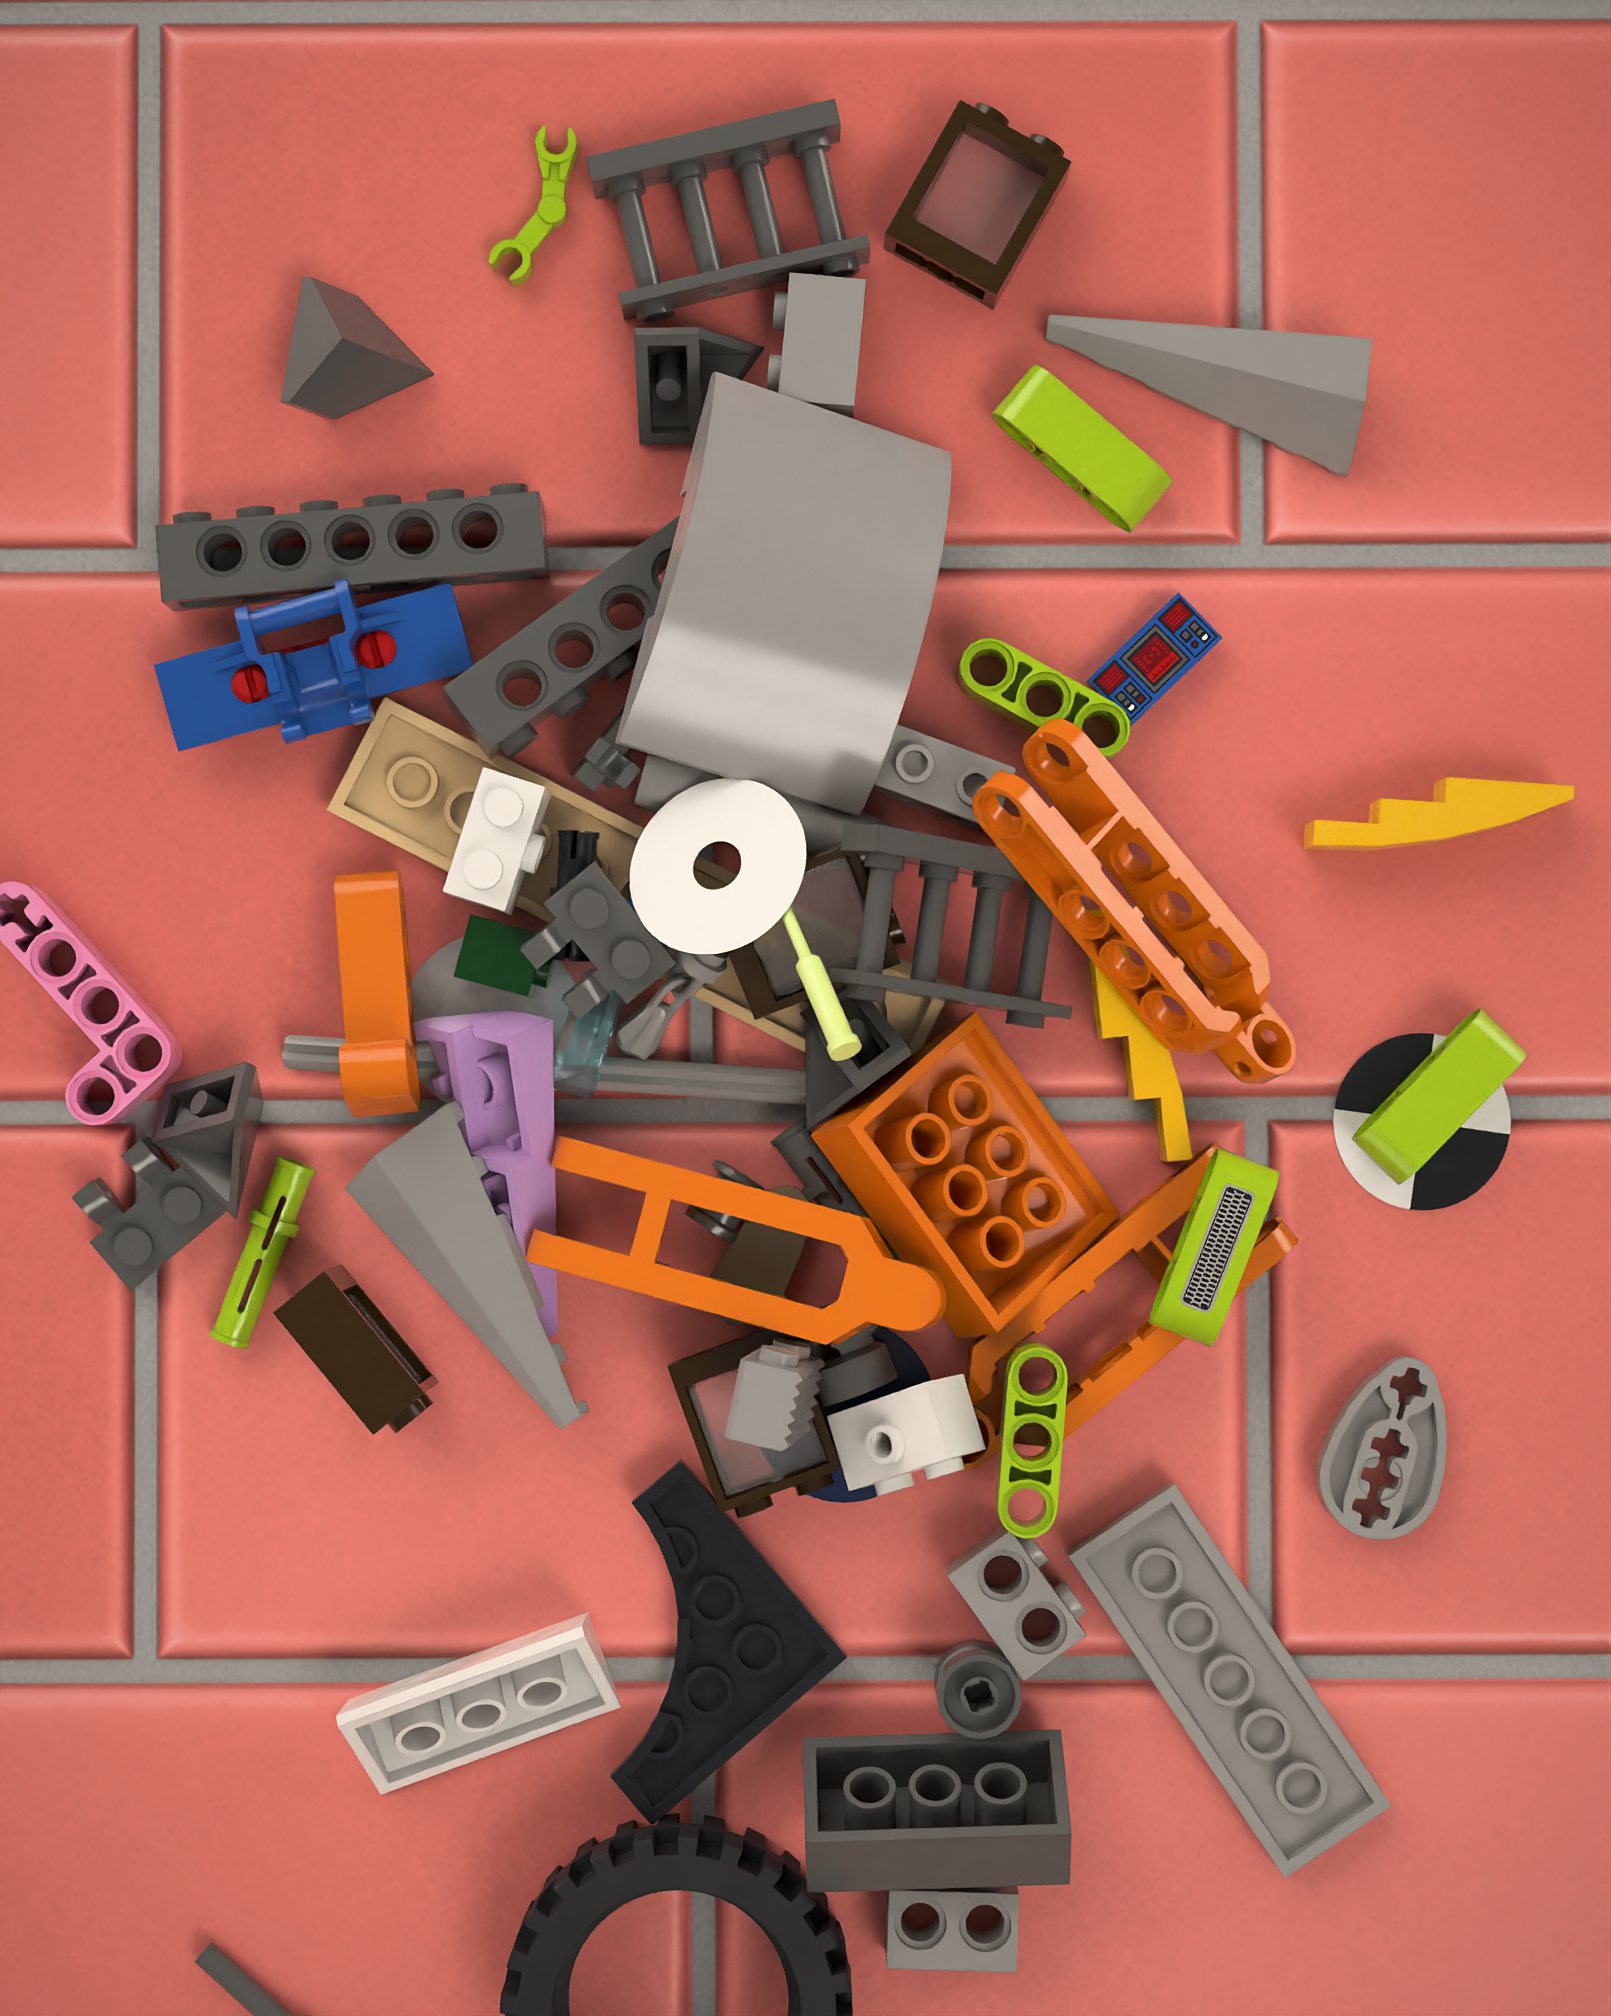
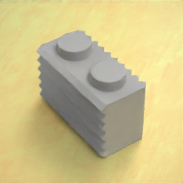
[725,1338,826,1451]

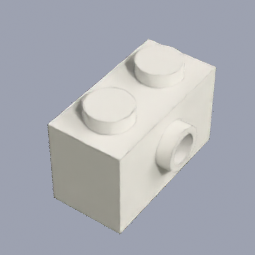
[443,767,551,916]
[827,1374,986,1496]

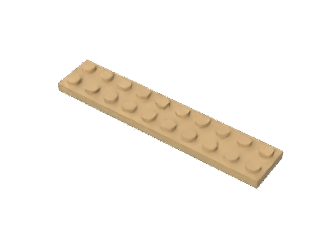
[327,697,954,1084]

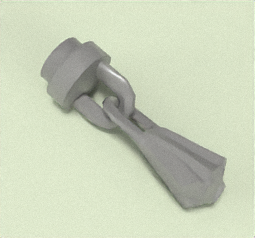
[615,950,729,1060]

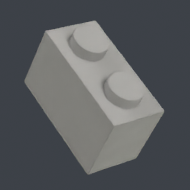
[767,272,866,419]

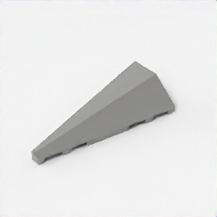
[1045,314,1372,477]
[345,1100,589,1430]

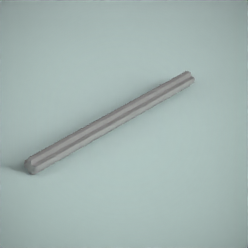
[282,1035,851,1107]

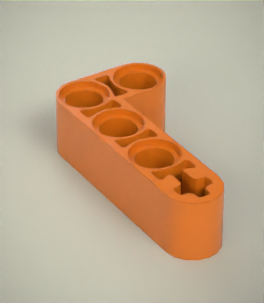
[334,869,420,1118]

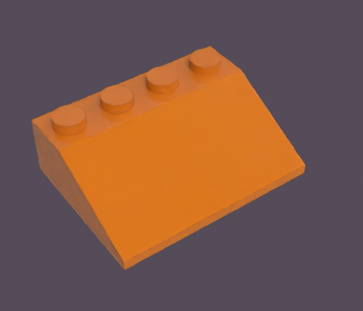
[810,1011,1121,1339]

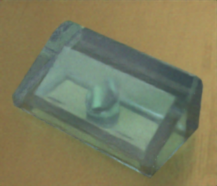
[553,967,623,1099]

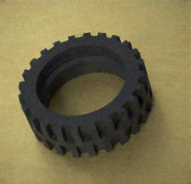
[500,1813,853,2016]

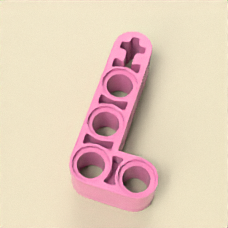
[0,881,183,1125]

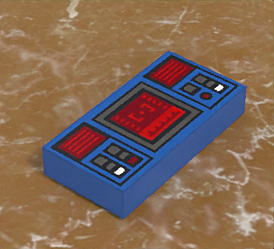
[1085,592,1222,727]

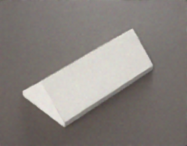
[336,1612,621,1795]

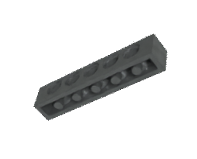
[155,483,550,611]
[442,515,680,760]

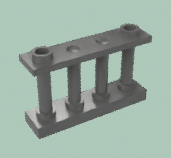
[586,98,870,324]
[825,824,1072,1029]

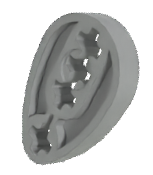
[1315,1355,1447,1540]

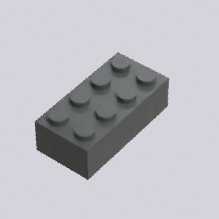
[803,1730,1072,1893]

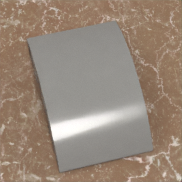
[615,371,952,817]

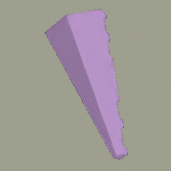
[413,1009,558,1337]

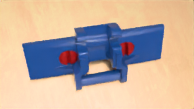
[154,578,474,752]

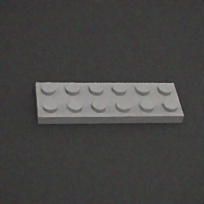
[1066,1481,1391,1878]

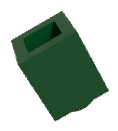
[454,914,555,998]

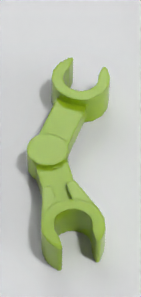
[489,126,578,286]

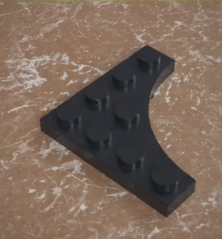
[610,1459,847,1826]

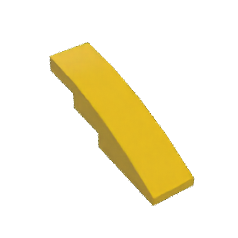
[1303,777,1575,851]
[1088,909,1193,1162]

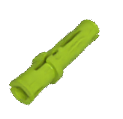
[210,1155,316,1349]

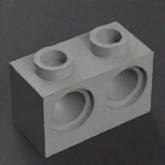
[872,724,1017,834]
[945,1525,1087,1681]
[885,1886,1019,1973]

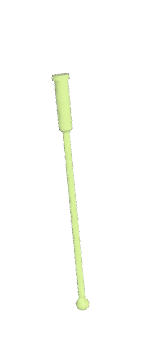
[721,776,862,1061]

